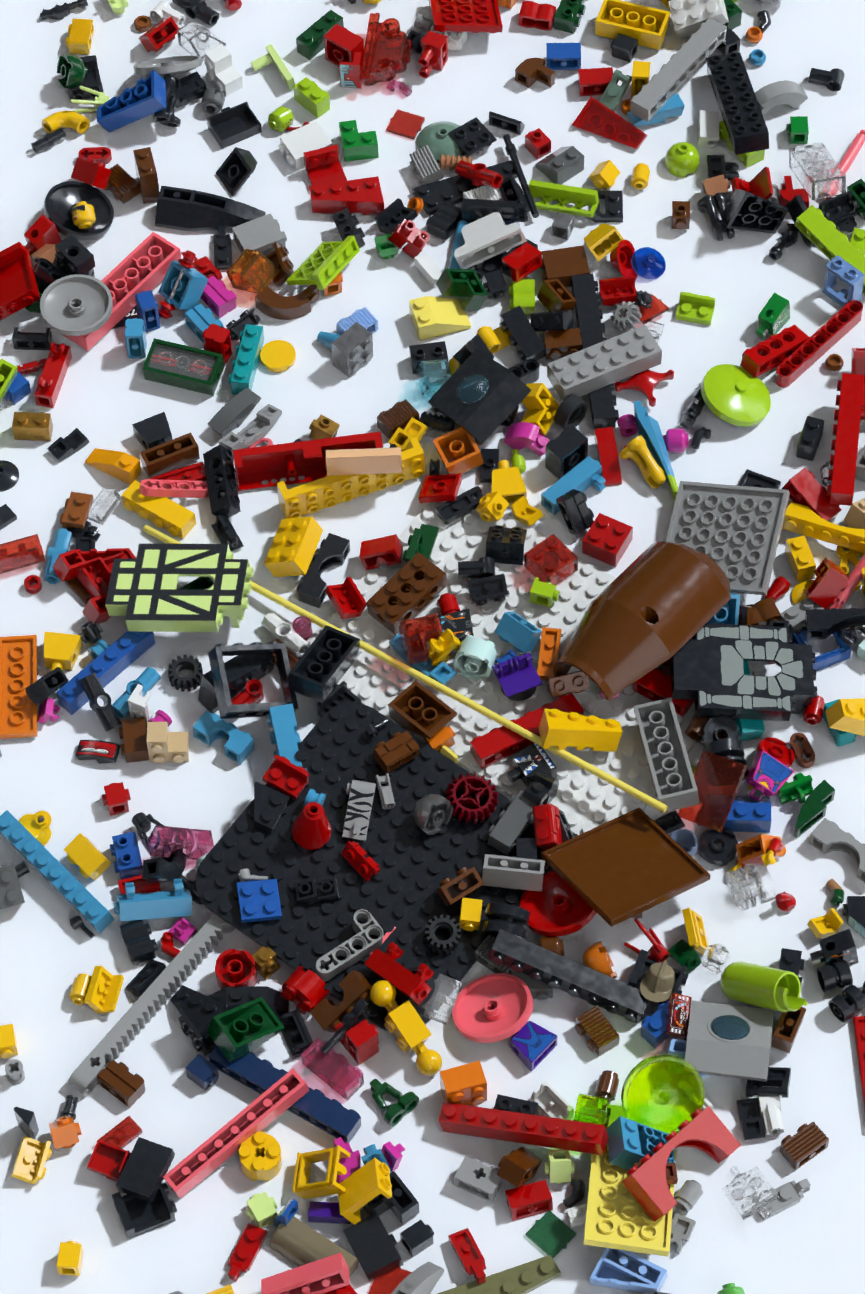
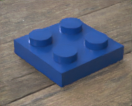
[236,879,282,923]

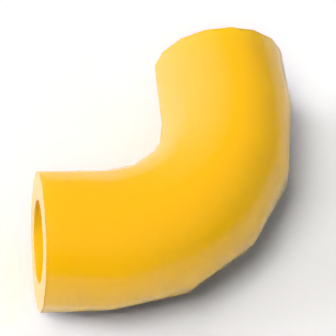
[41,110,90,134]

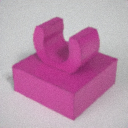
[38,697,61,724]
[168,917,197,946]
[381,1141,406,1171]

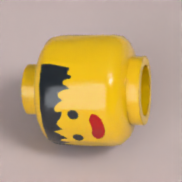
[71,201,96,229]

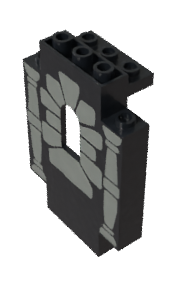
[670,623,817,721]

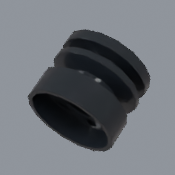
[702,738,749,787]

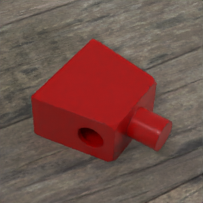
[24,214,62,255]

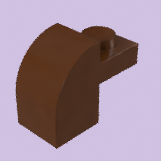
[515,58,555,88]

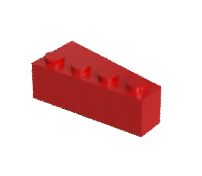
[309,176,384,216]

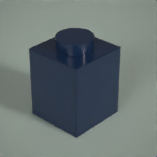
[185,1054,219,1091]

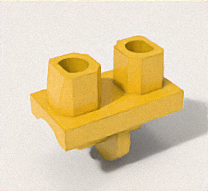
[426,629,461,667]

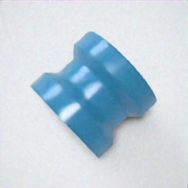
[88,639,109,659]
[303,789,326,807]

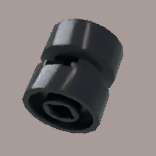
[817,960,853,993]
[828,985,865,1023]

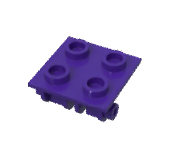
[492,653,543,698]

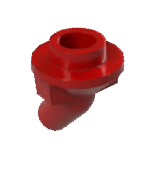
[775,891,796,912]

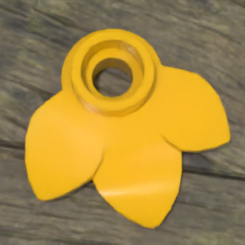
[18,810,52,846]

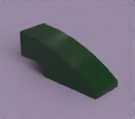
[794,779,835,839]

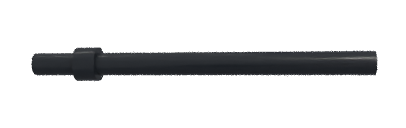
[503,134,539,218]

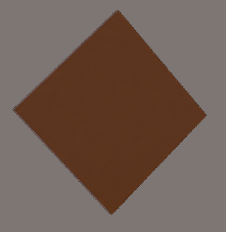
[541,808,710,927]

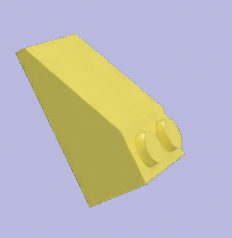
[409,296,471,341]

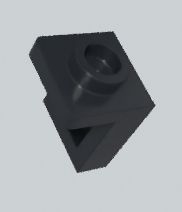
[402,30,425,54]

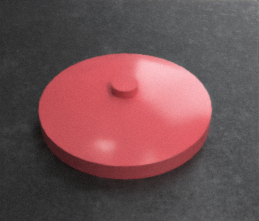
[452,973,533,1043]

